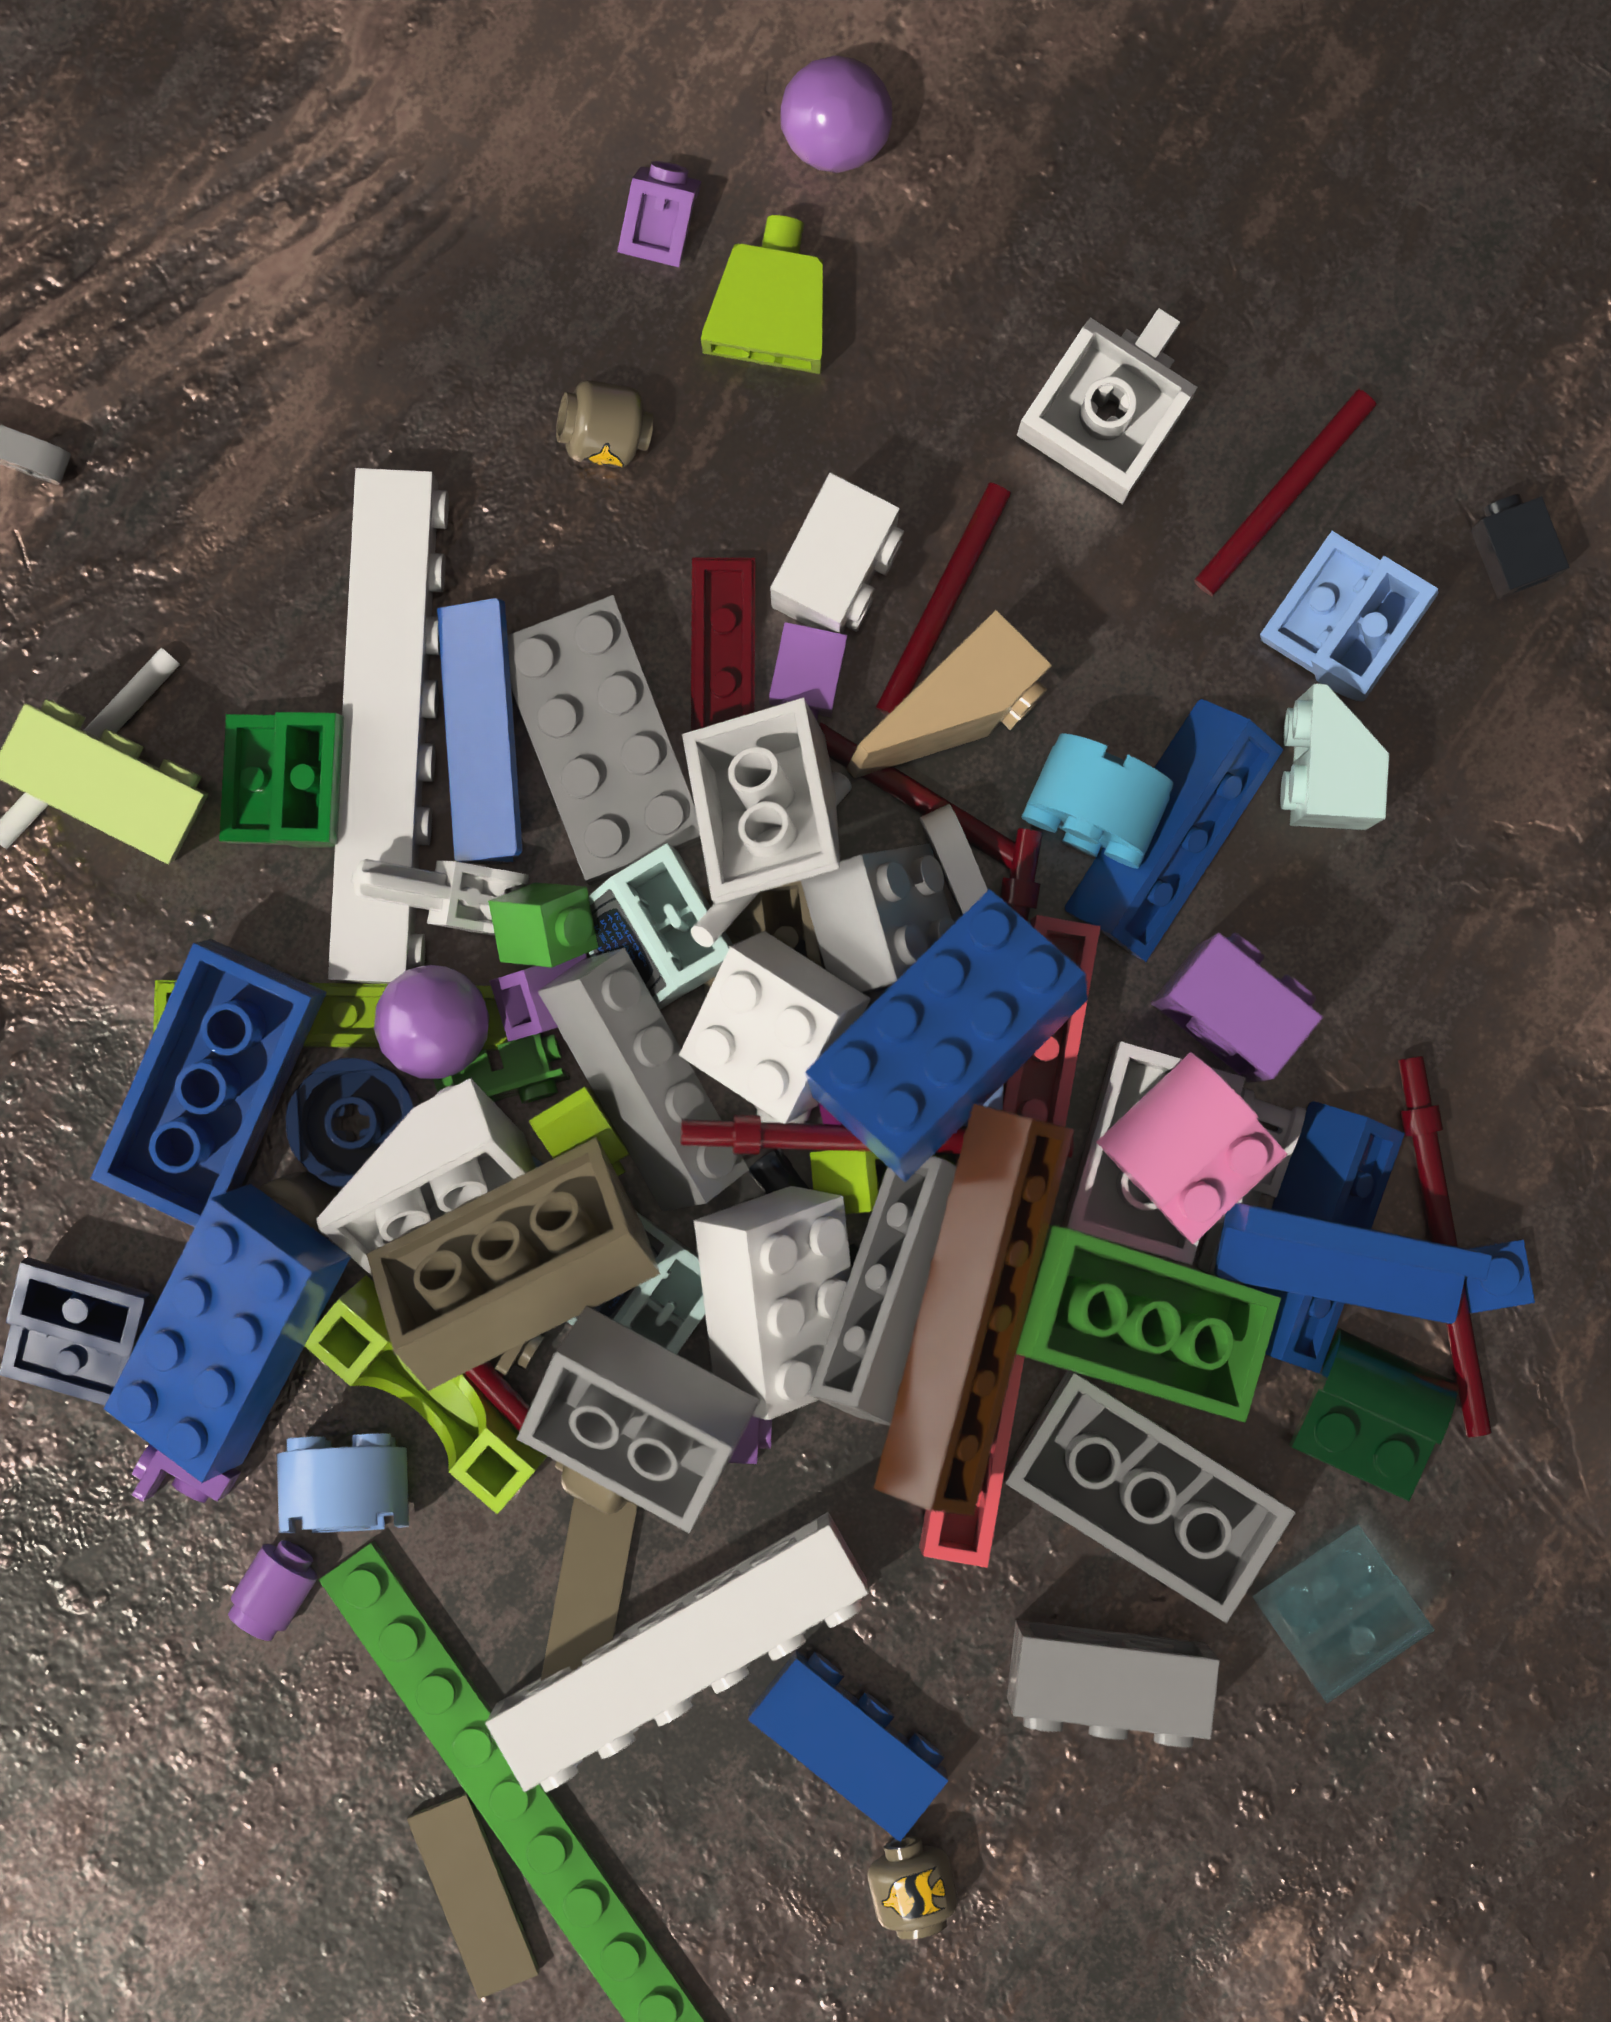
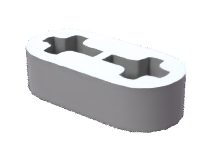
[0,425,71,485]
[920,804,988,917]

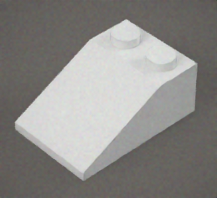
[682,698,840,905]
[316,1078,536,1276]

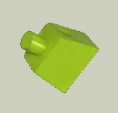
[701,215,823,374]

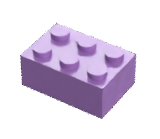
[1150,933,1322,1083]

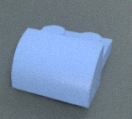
[1260,531,1439,701]

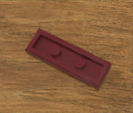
[691,558,756,731]

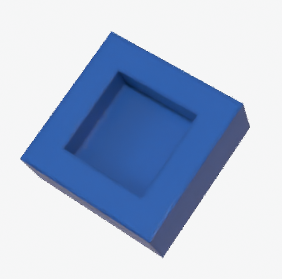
[1464,1239,1535,1313]

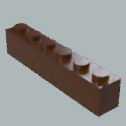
[874,1103,1074,1516]

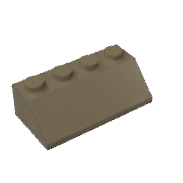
[366,1138,660,1391]

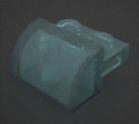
[1252,1524,1435,1704]

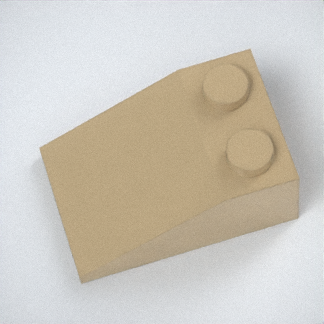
[846,610,1051,778]

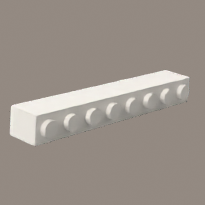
[328,468,449,984]

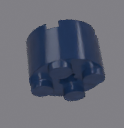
[286,1058,421,1187]

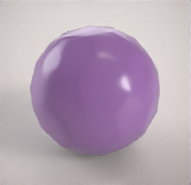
[780,56,892,173]
[374,965,489,1079]

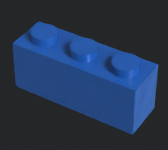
[748,1650,949,1842]

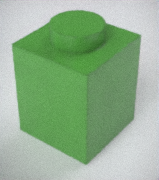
[488,882,598,968]

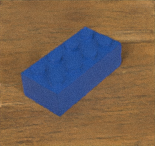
[804,889,1088,1182]
[90,939,327,1227]
[104,1184,351,1483]

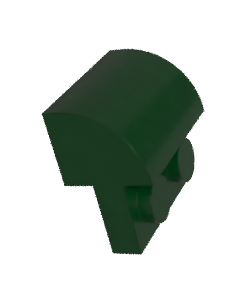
[1289,1328,1458,1501]

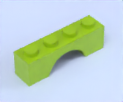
[305,1275,548,1514]

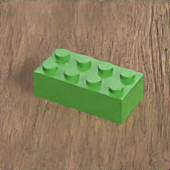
[1016,1225,1281,1423]

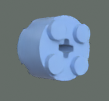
[277,1433,409,1533]

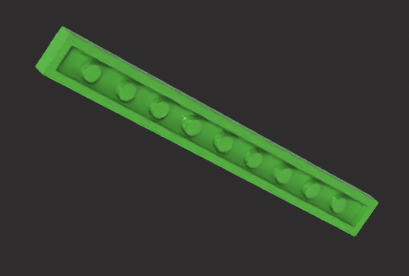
[319,1540,709,2022]

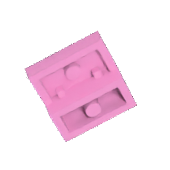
[1096,1052,1288,1244]

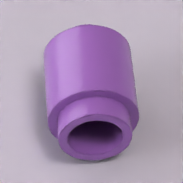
[228,1540,318,1641]

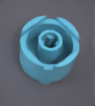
[1021,733,1174,869]

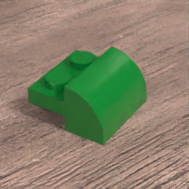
[219,712,344,848]

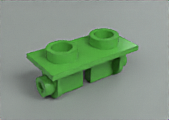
[433,1033,570,1104]

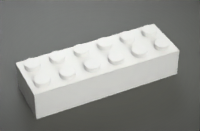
[485,1512,868,1792]

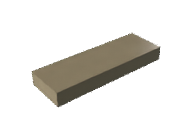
[541,1497,638,1681]
[407,1792,540,1999]

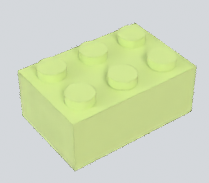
[0,699,209,864]

